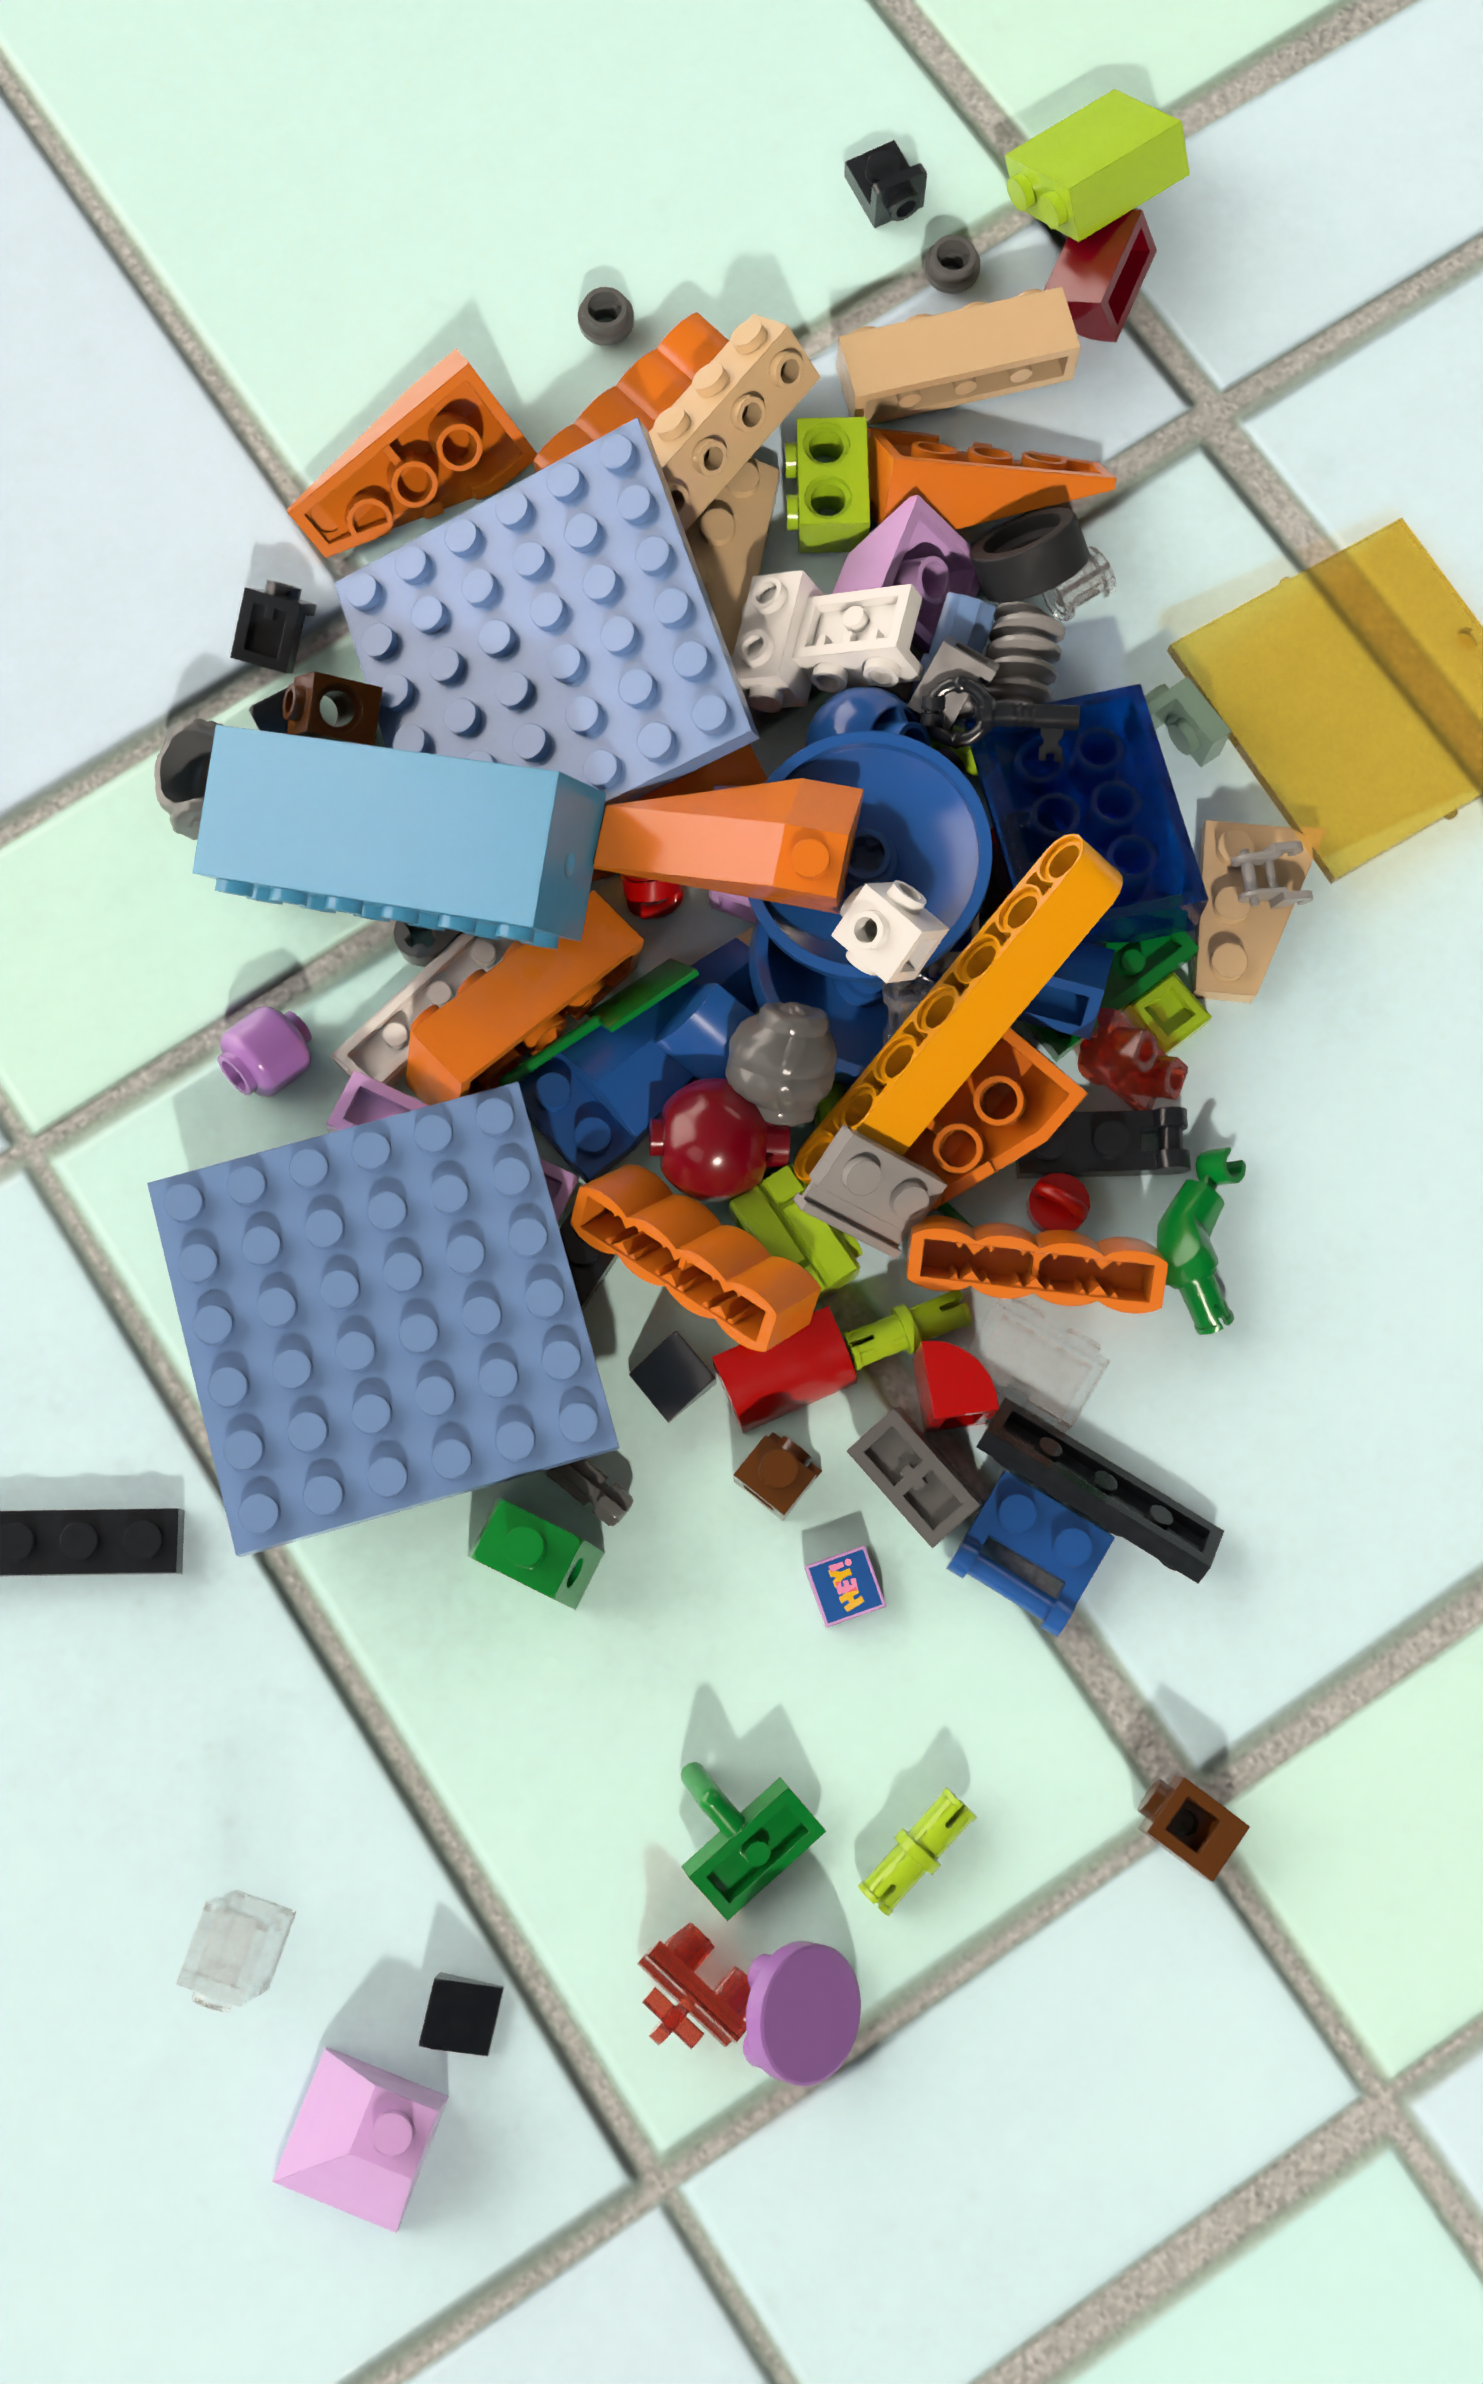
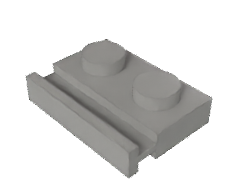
[793,1124,947,1259]

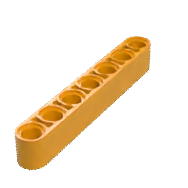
[794,833,1123,1185]

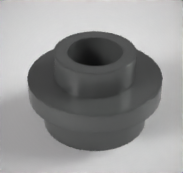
[924,235,981,294]
[577,287,634,346]

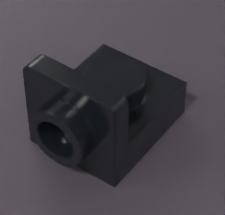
[844,140,927,229]
[230,580,317,674]

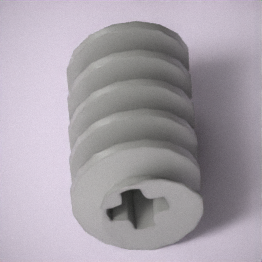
[972,601,1066,738]

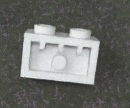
[792,584,924,692]

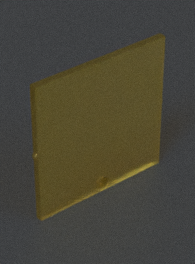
[1167,517,1483,884]

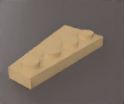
[685,458,780,658]

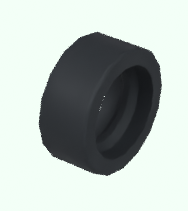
[970,507,1090,603]

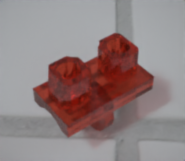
[1077,1008,1188,1110]
[637,1923,751,2049]

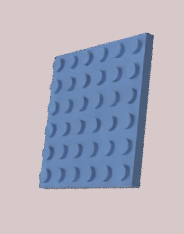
[335,417,760,816]
[147,1082,620,1557]

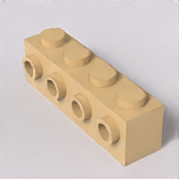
[836,287,1081,426]
[649,314,821,532]

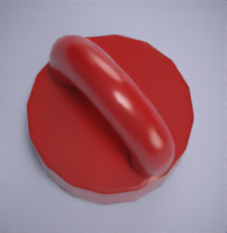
[621,874,683,919]
[1026,1173,1090,1232]

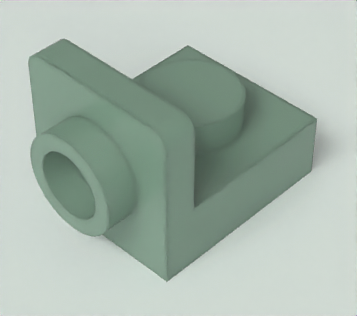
[1131,677,1231,767]

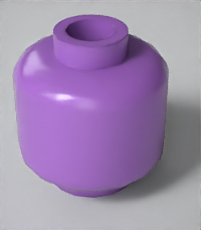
[217,1006,312,1097]

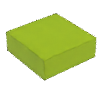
[1124,972,1212,1058]

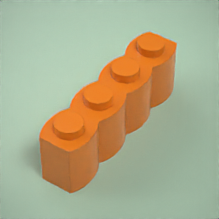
[533,312,729,473]
[570,1164,821,1352]
[905,1215,1168,1314]

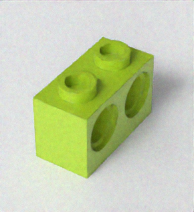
[785,417,870,553]

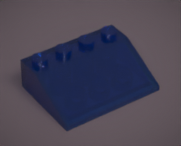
[964,684,1209,943]

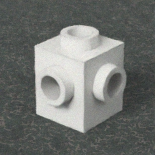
[831,880,949,983]

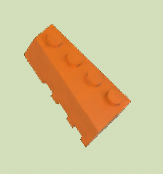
[406,890,644,1106]

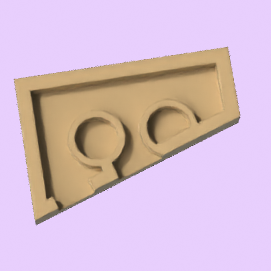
[1191,820,1325,1003]

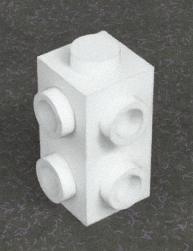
[731,570,824,713]

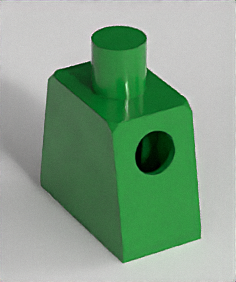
[468,1498,605,1610]

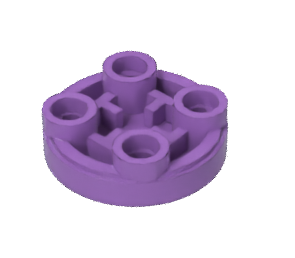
[743,1941,861,2086]

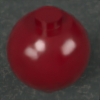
[649,1078,790,1202]

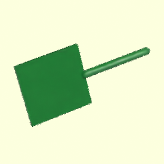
[499,958,699,1086]

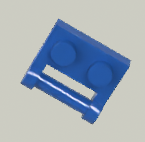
[946,1470,1115,1637]

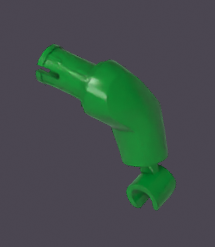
[1157,1147,1246,1335]

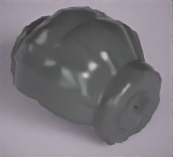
[154,719,223,840]
[725,1002,837,1127]

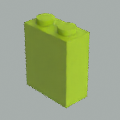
[1005,89,1190,242]

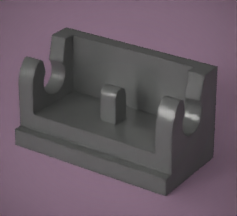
[846,1407,984,1549]

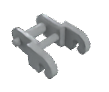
[1230,841,1314,909]

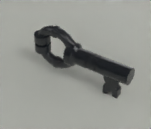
[920,675,1080,762]

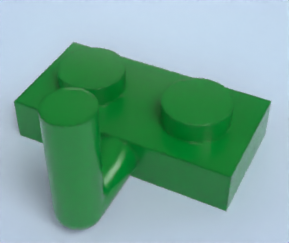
[681,1762,826,1921]

